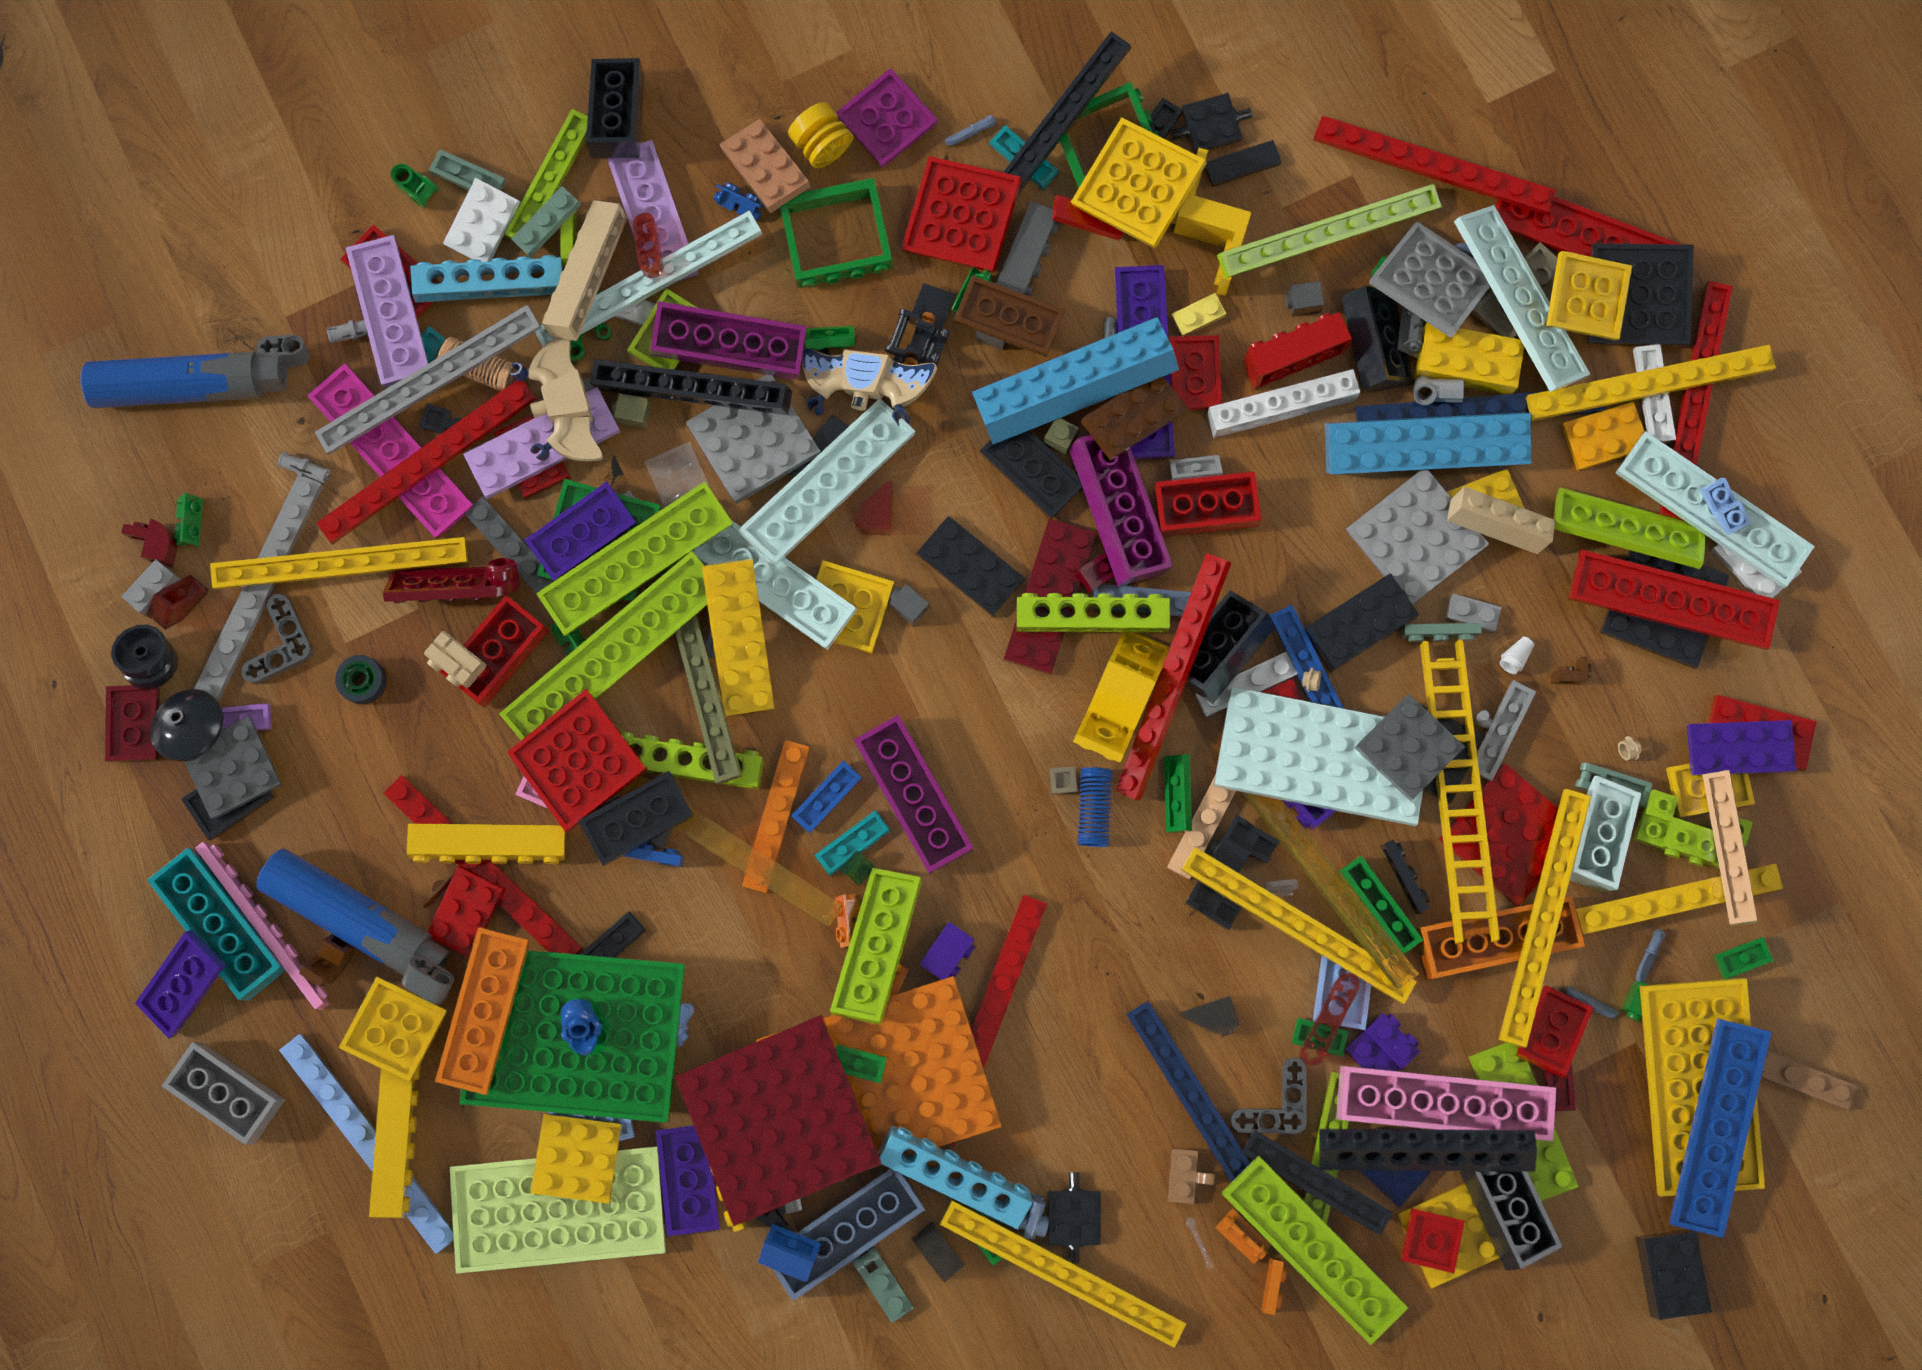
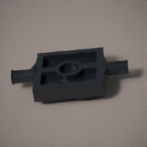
[1171,93,1253,154]
[1048,1172,1101,1264]

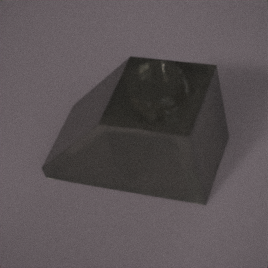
[1179,996,1240,1037]
[912,1222,965,1283]

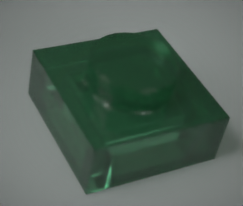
[840,850,876,886]

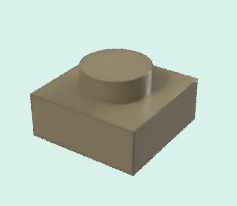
[1049,766,1077,795]

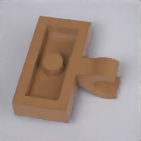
[1168,1148,1215,1204]

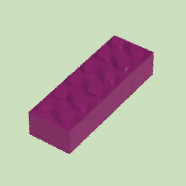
[650,301,806,380]
[1069,435,1173,587]
[854,715,974,875]

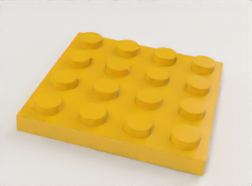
[1071,117,1207,248]

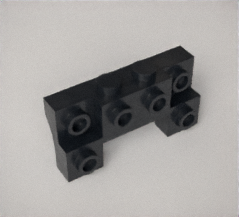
[1184,814,1280,931]

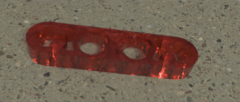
[1299,973,1360,1066]

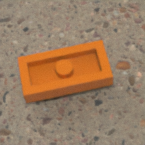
[1261,1258,1287,1315]

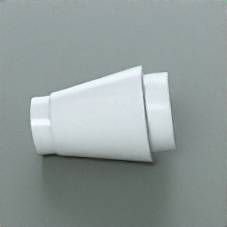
[1500,637,1534,674]

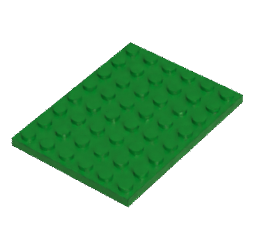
[459,950,686,1123]

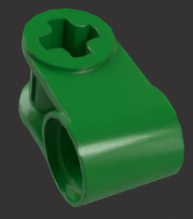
[390,164,440,209]

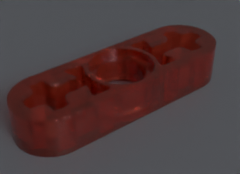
[633,213,664,278]

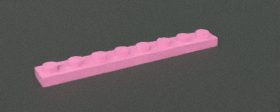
[195,842,330,1010]

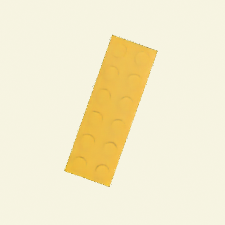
[702,559,775,716]

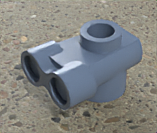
[1019,1194,1049,1240]

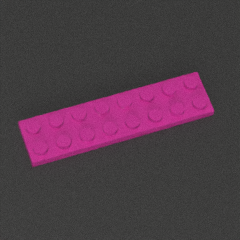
[307,364,473,540]

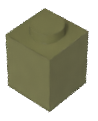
[612,393,652,429]
[1044,418,1079,457]

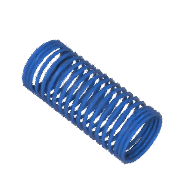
[1077,767,1113,847]

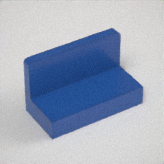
[758,1224,822,1282]

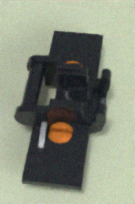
[884,283,955,402]

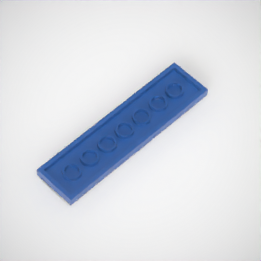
[1669,1018,1772,1238]

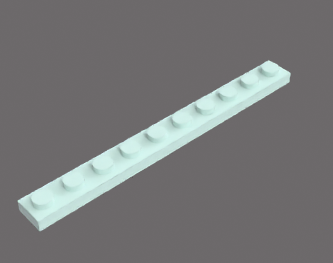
[535,210,762,347]

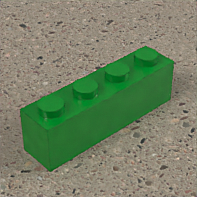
[1336,856,1423,957]

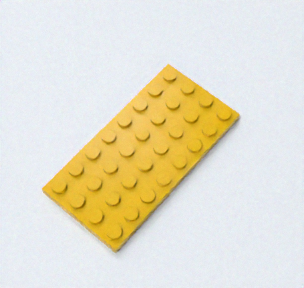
[1640,978,1765,1197]

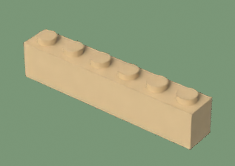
[542,200,627,341]

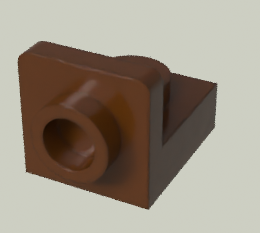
[1551,656,1592,685]

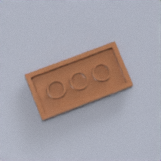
[719,119,811,213]

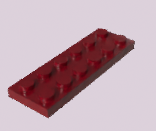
[1003,518,1096,675]

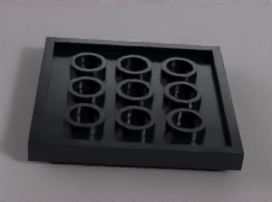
[1587,243,1694,345]
[1600,550,1730,669]

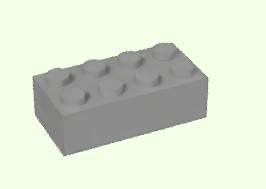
[162,1042,285,1145]

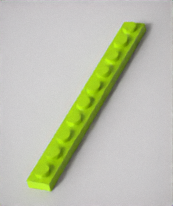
[1217,184,1442,279]

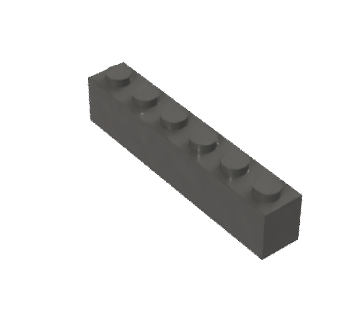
[976,201,1060,350]

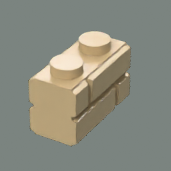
[424,630,486,688]

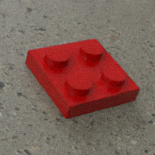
[1401,1208,1465,1274]

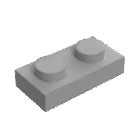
[1169,455,1223,480]
[1445,594,1502,633]

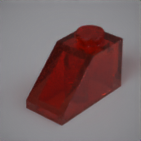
[855,481,893,536]
[147,575,208,630]

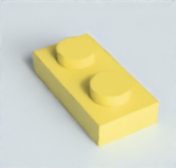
[1171,293,1227,336]

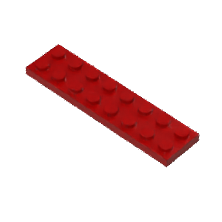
[1495,196,1682,257]
[1568,550,1780,650]

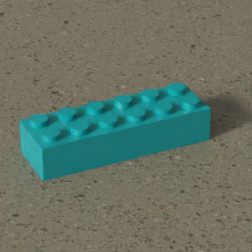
[147,847,286,1001]

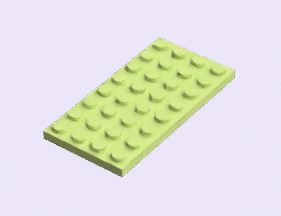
[450,1147,666,1273]

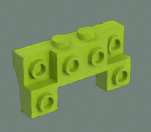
[1633,789,1753,869]

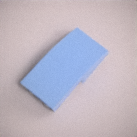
[1699,478,1750,535]

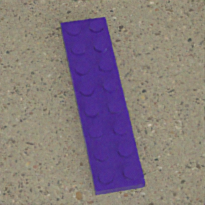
[1114,265,1175,460]

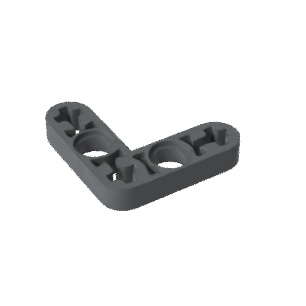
[241,594,313,684]
[1230,1057,1307,1134]

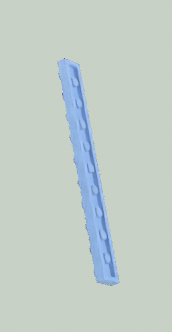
[279,1034,454,1254]

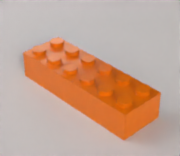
[1416,896,1585,980]

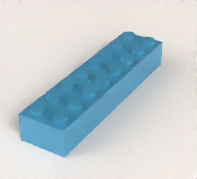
[972,317,1179,444]
[1325,412,1531,474]

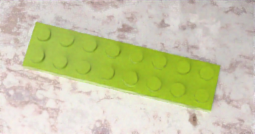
[536,481,733,636]
[1221,1156,1408,1345]

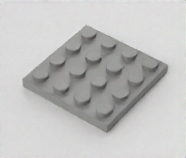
[1369,221,1491,338]
[686,375,821,504]
[1346,469,1489,605]

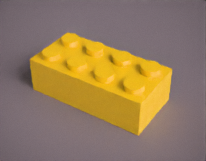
[1414,322,1524,394]

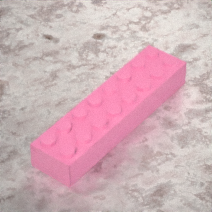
[1336,1066,1556,1141]

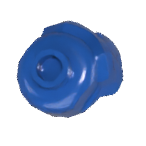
[561,999,602,1055]

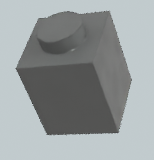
[1285,281,1324,317]
[889,584,929,627]

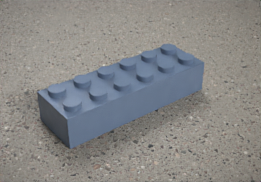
[772,1168,926,1301]

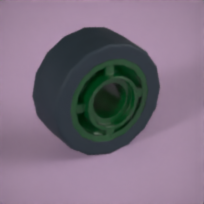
[335,655,387,704]

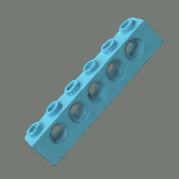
[411,255,563,302]
[877,1126,1032,1229]

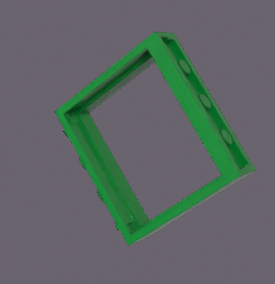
[1060,82,1159,188]
[780,178,893,288]

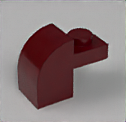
[121,519,178,566]

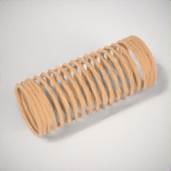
[438,337,519,392]

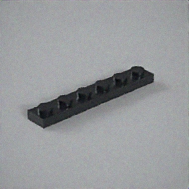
[1241,1129,1393,1235]

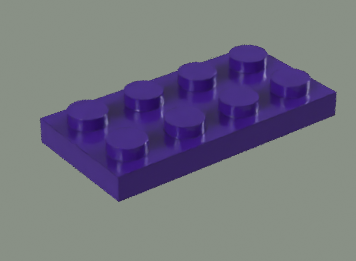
[525,481,637,581]
[1686,720,1796,776]
[135,929,226,1039]
[656,1125,721,1236]

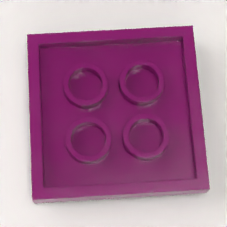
[835,68,938,169]

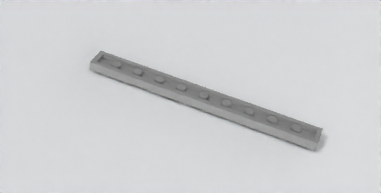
[315,305,542,455]
[194,476,323,702]

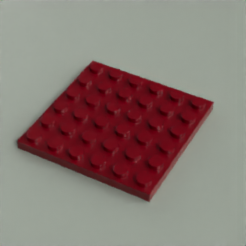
[675,1015,882,1227]

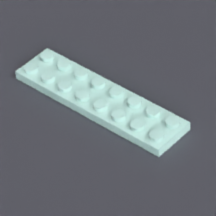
[1454,205,1590,392]
[739,399,915,566]
[1616,431,1815,588]
[693,520,857,650]

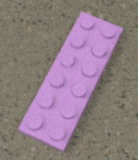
[607,140,699,282]
[346,235,429,387]
[463,387,620,499]

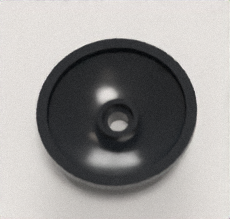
[150,689,224,762]

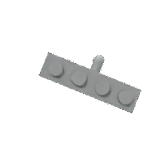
[1468,680,1536,781]

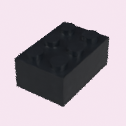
[1636,1229,1712,1320]

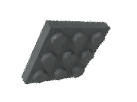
[1355,693,1465,801]
[184,717,283,820]

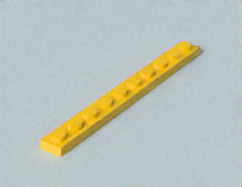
[1526,345,1776,421]
[210,537,468,590]
[1499,789,1591,1047]
[1181,847,1417,1004]
[940,1200,1186,1348]

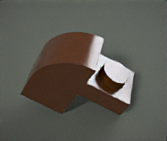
[299,934,356,987]

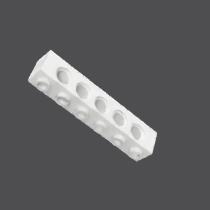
[1207,369,1360,438]

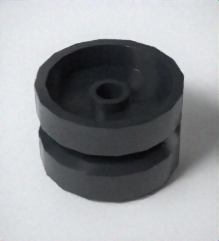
[111,624,178,690]

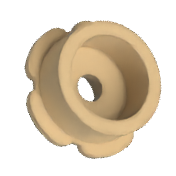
[1302,667,1321,692]
[1618,736,1642,761]

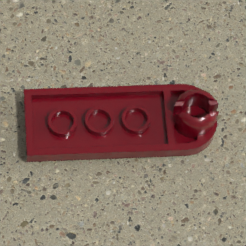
[383,557,520,604]

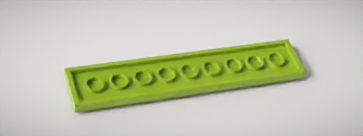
[499,551,707,740]

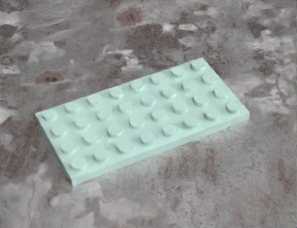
[1214,687,1423,826]

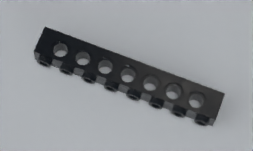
[590,359,793,415]
[1319,1129,1537,1172]

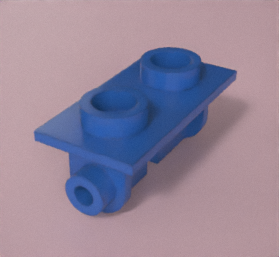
[714,182,765,221]

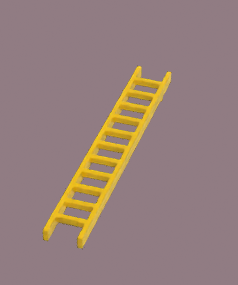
[1420,640,1500,944]

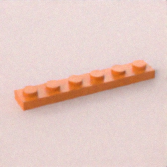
[742,740,810,894]

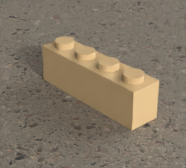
[1447,486,1555,554]

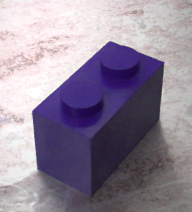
[920,922,975,980]

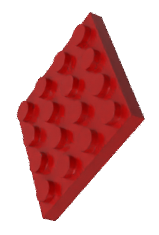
[901,156,1022,273]
[507,689,648,832]
[1438,763,1559,907]

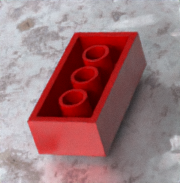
[1242,312,1352,390]
[1153,471,1261,537]
[440,595,550,708]

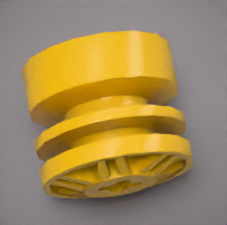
[788,102,853,169]

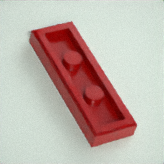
[1052,195,1123,241]

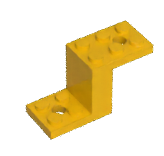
[1171,148,1251,296]
[1073,632,1170,762]

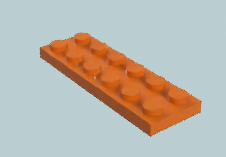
[435,927,530,1095]

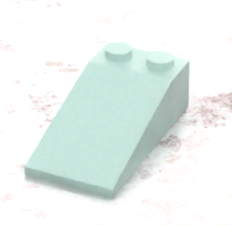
[1570,775,1641,893]

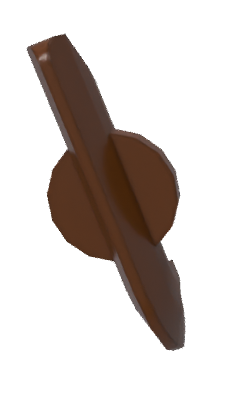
[423,870,456,908]

